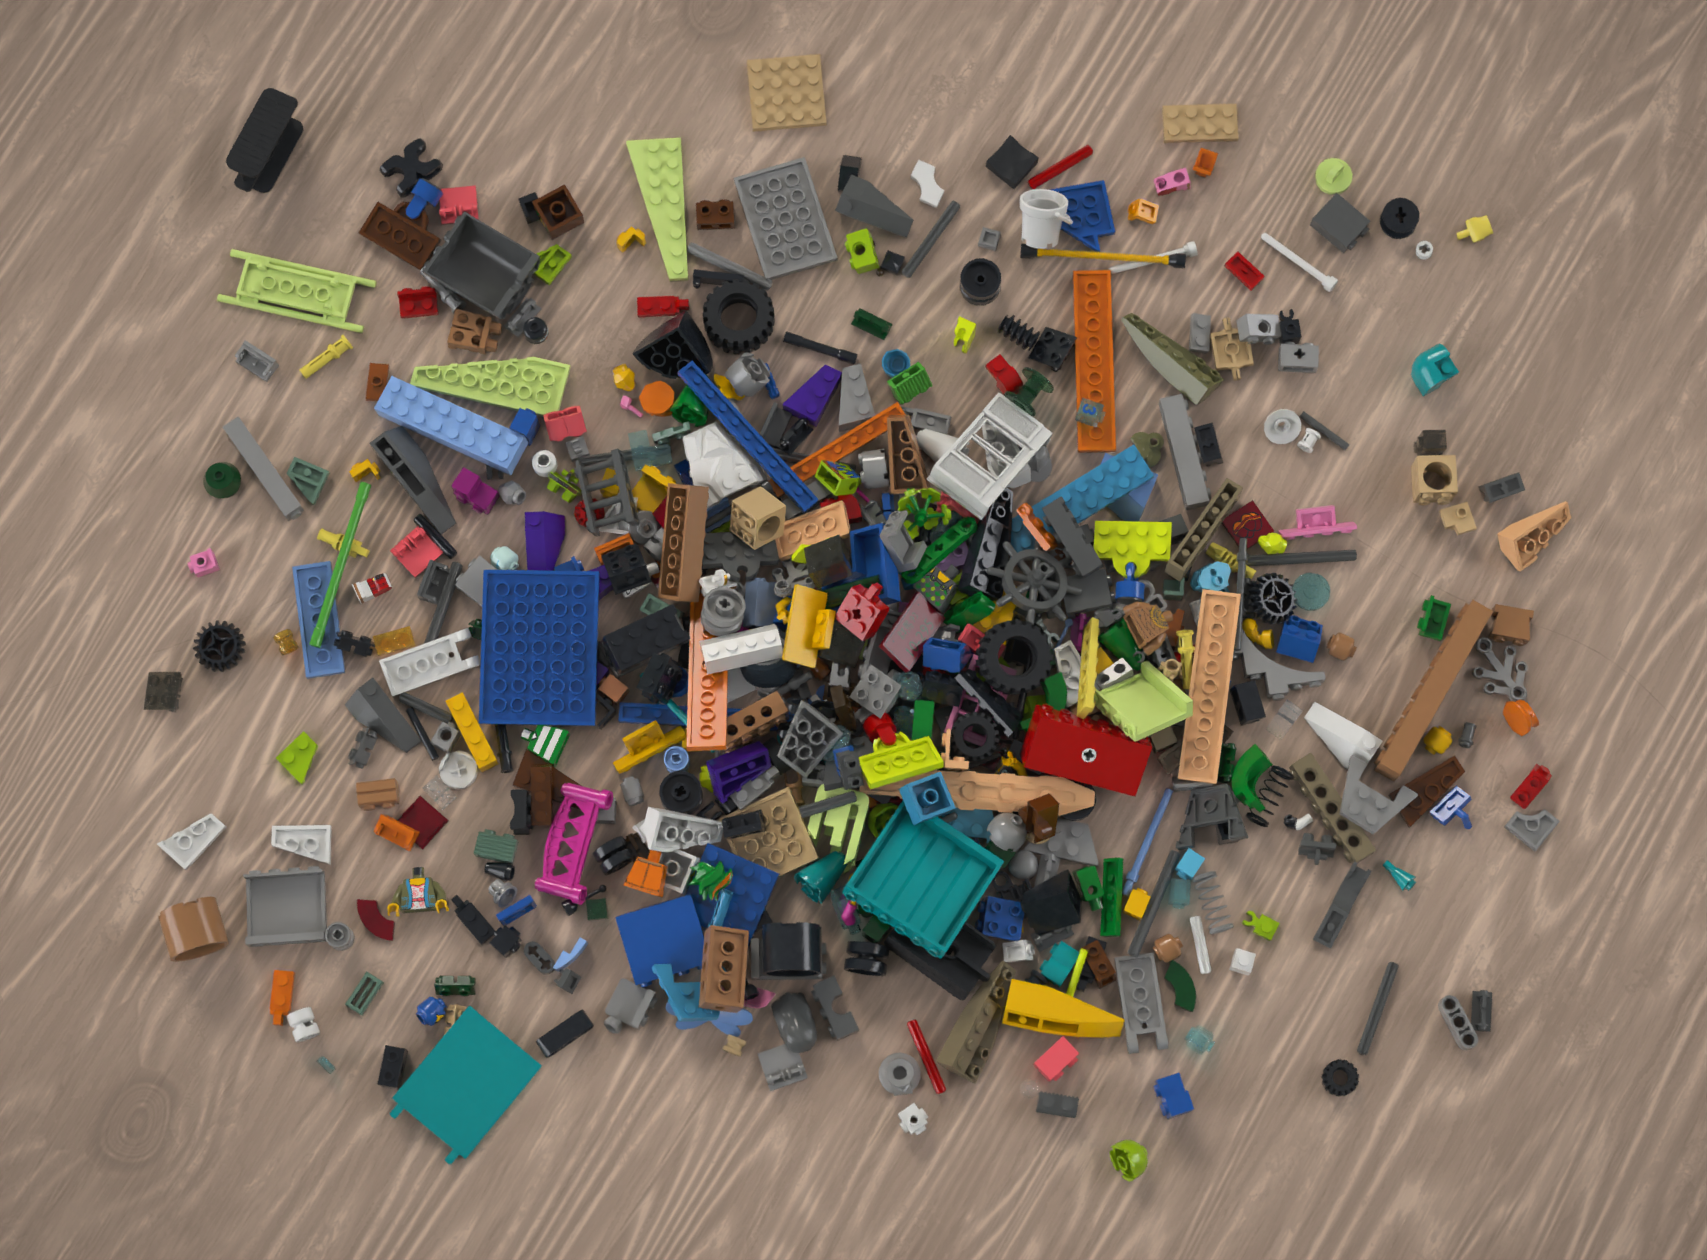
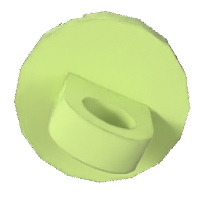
[1315,158,1353,195]

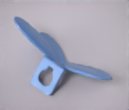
[666,1002,753,1037]

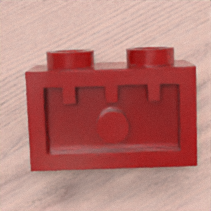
[397,286,439,319]

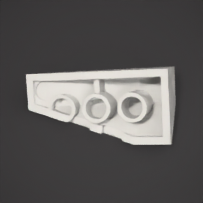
[982,422,1031,488]

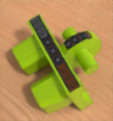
[547,469,582,503]

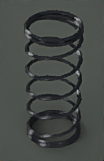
[1246,765,1294,827]

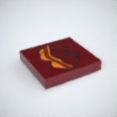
[1222,500,1274,549]

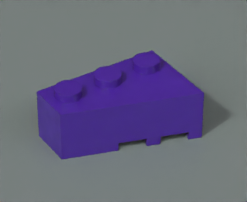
[782,364,842,427]
[706,741,772,804]

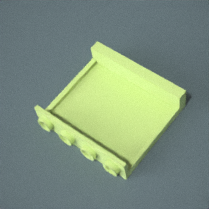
[1093,661,1193,742]

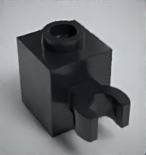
[1279,309,1302,345]

